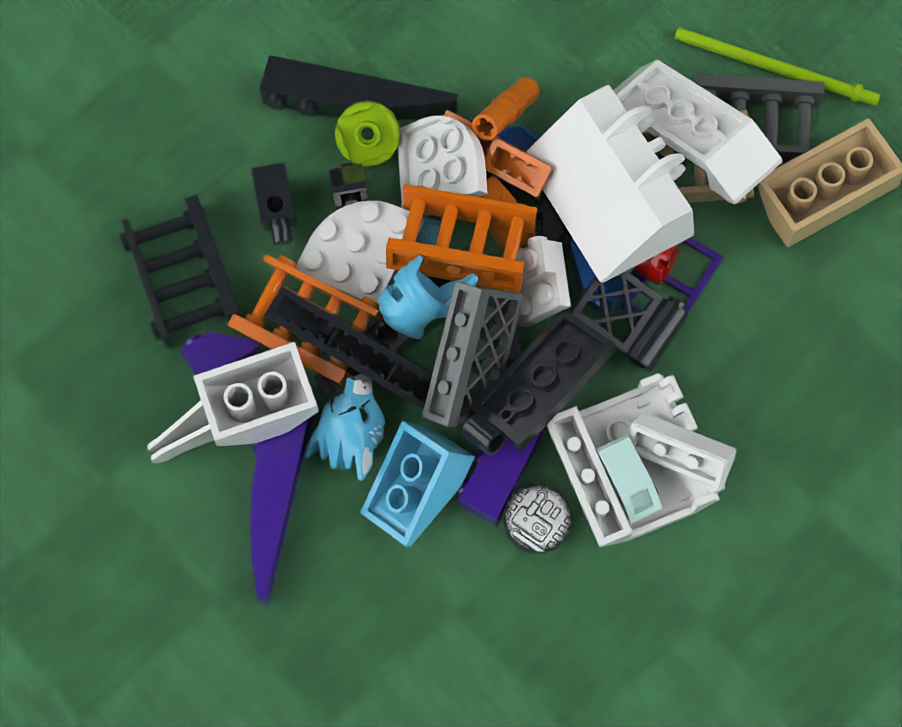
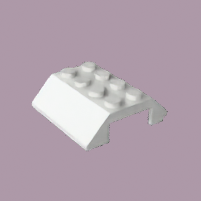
[546,373,726,547]

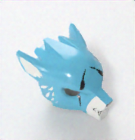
[303,374,385,480]

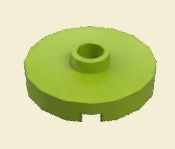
[335,100,400,167]

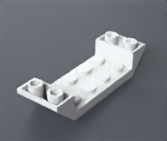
[613,59,782,205]

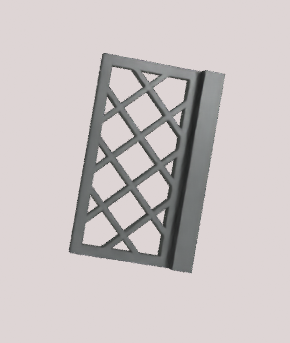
[422,281,524,427]

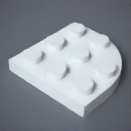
[398,116,488,217]
[295,201,425,304]

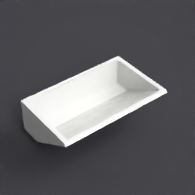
[526,84,694,282]

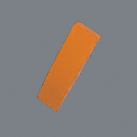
[444,110,553,198]

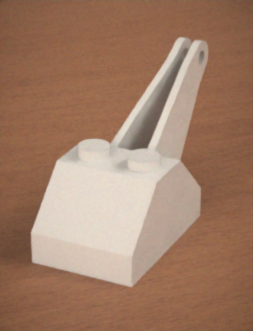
[147,342,318,463]

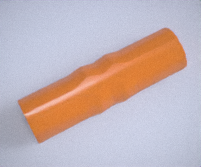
[472,77,540,141]

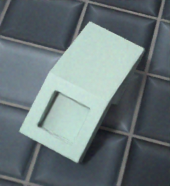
[596,435,662,523]

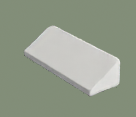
[629,413,737,490]

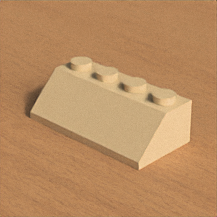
[757,118,902,248]

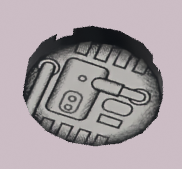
[504,484,572,554]

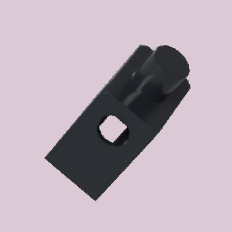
[251,162,297,245]

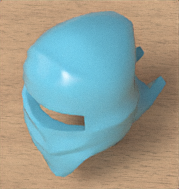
[378,255,478,339]

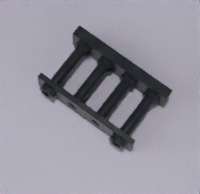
[120,194,242,349]

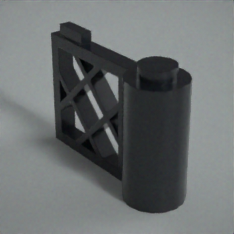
[570,268,688,372]

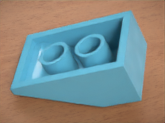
[360,421,475,547]

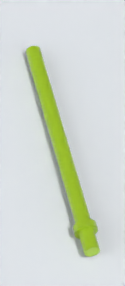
[674,27,881,106]

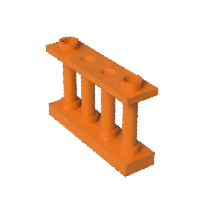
[386,184,537,293]
[227,254,386,387]

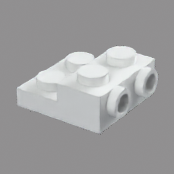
[505,236,571,328]

